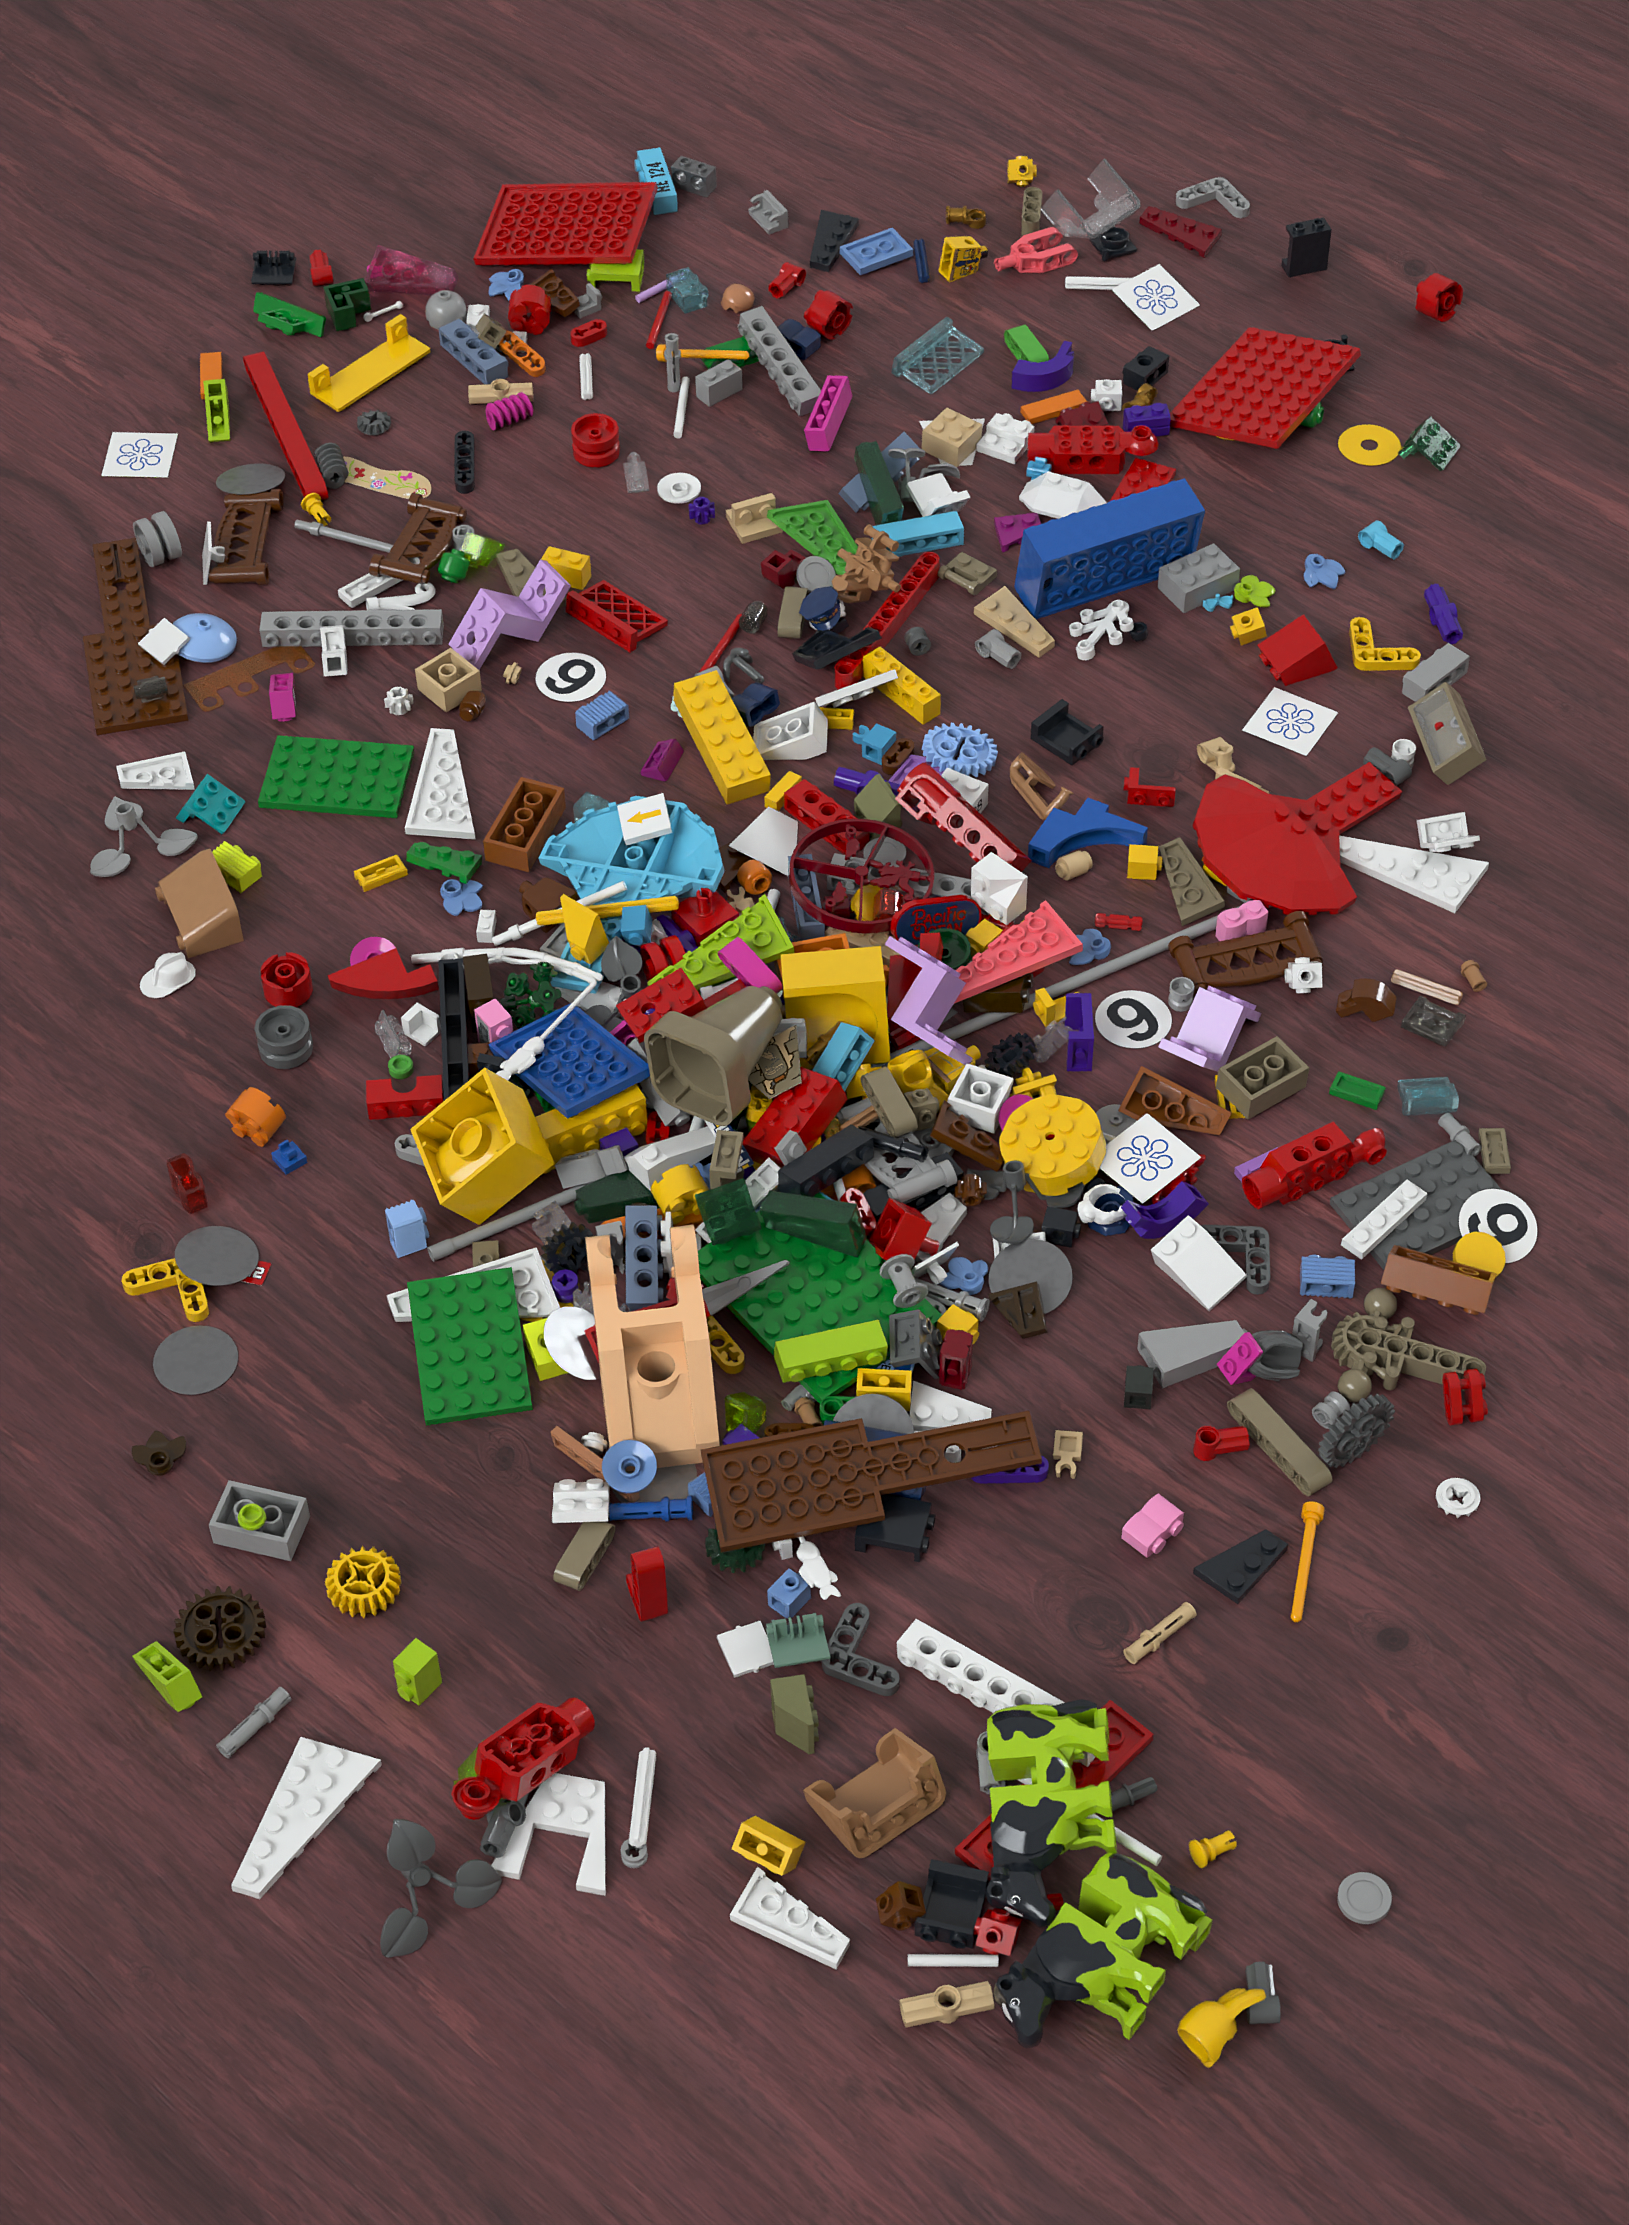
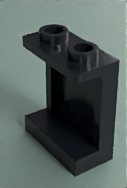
[1281,218,1332,278]
[1030,699,1104,766]
[855,1494,936,1562]
[915,1859,989,1949]

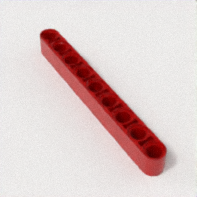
[835,552,940,690]

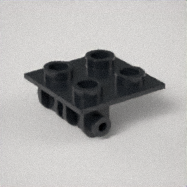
[251,250,296,285]

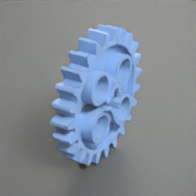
[922,723,998,777]

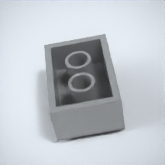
[1158,543,1240,613]
[209,1480,310,1561]

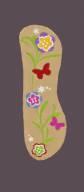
[343,457,431,499]

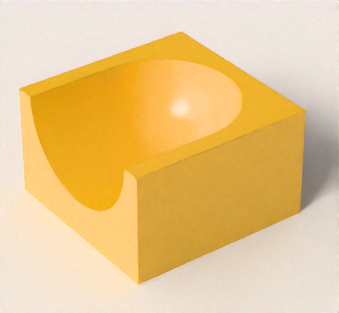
[781,946,890,1069]
[410,1068,555,1225]

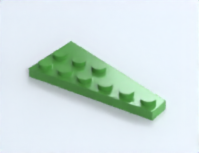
[767,500,858,575]

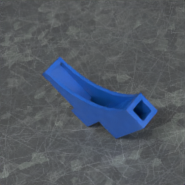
[1028,798,1148,868]

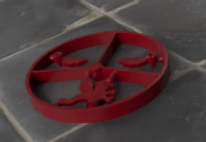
[789,819,934,934]

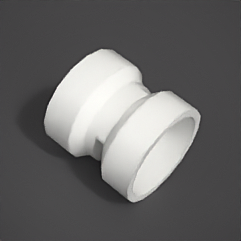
[1391,739,1416,769]

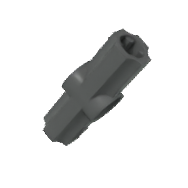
[479,1792,530,1858]

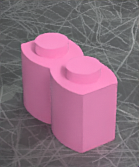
[1215,900,1268,941]
[1122,1494,1184,1558]

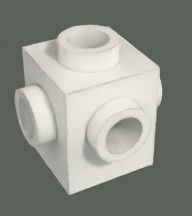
[1091,380,1122,411]
[1284,957,1322,993]

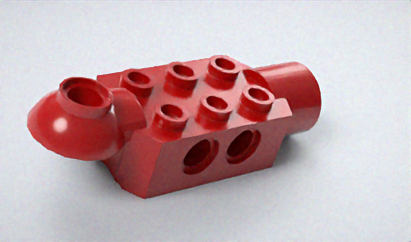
[1028,425,1159,474]
[1242,1121,1387,1209]
[451,1698,595,1820]

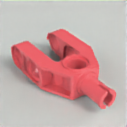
[994,227,1078,273]

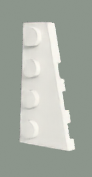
[730,1867,850,1969]

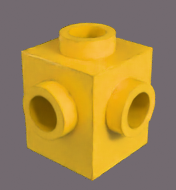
[1007,156,1037,186]

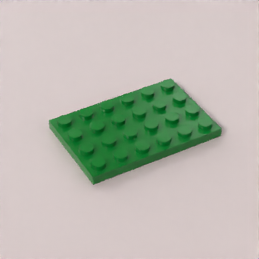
[258,735,414,818]
[407,1267,533,1426]

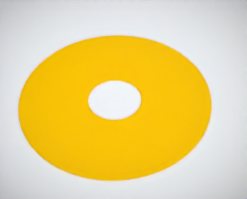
[1338,424,1401,466]

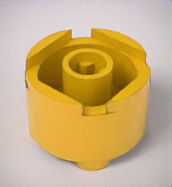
[651,1164,711,1224]

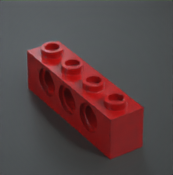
[784,779,870,855]

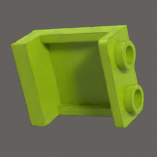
[587,250,645,291]

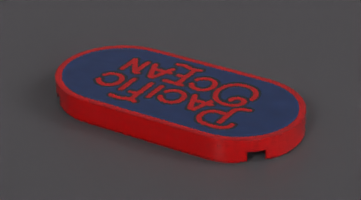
[890,895,982,947]

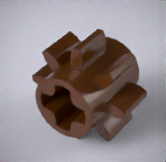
[955,1174,987,1206]

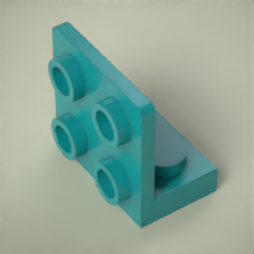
[176,774,245,834]

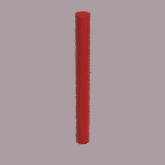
[646,291,672,349]
[699,614,745,672]

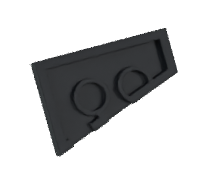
[1193,1529,1288,1604]

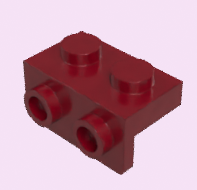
[1055,401,1108,426]

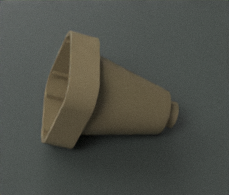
[644,986,782,1126]

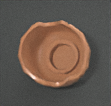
[721,284,754,313]

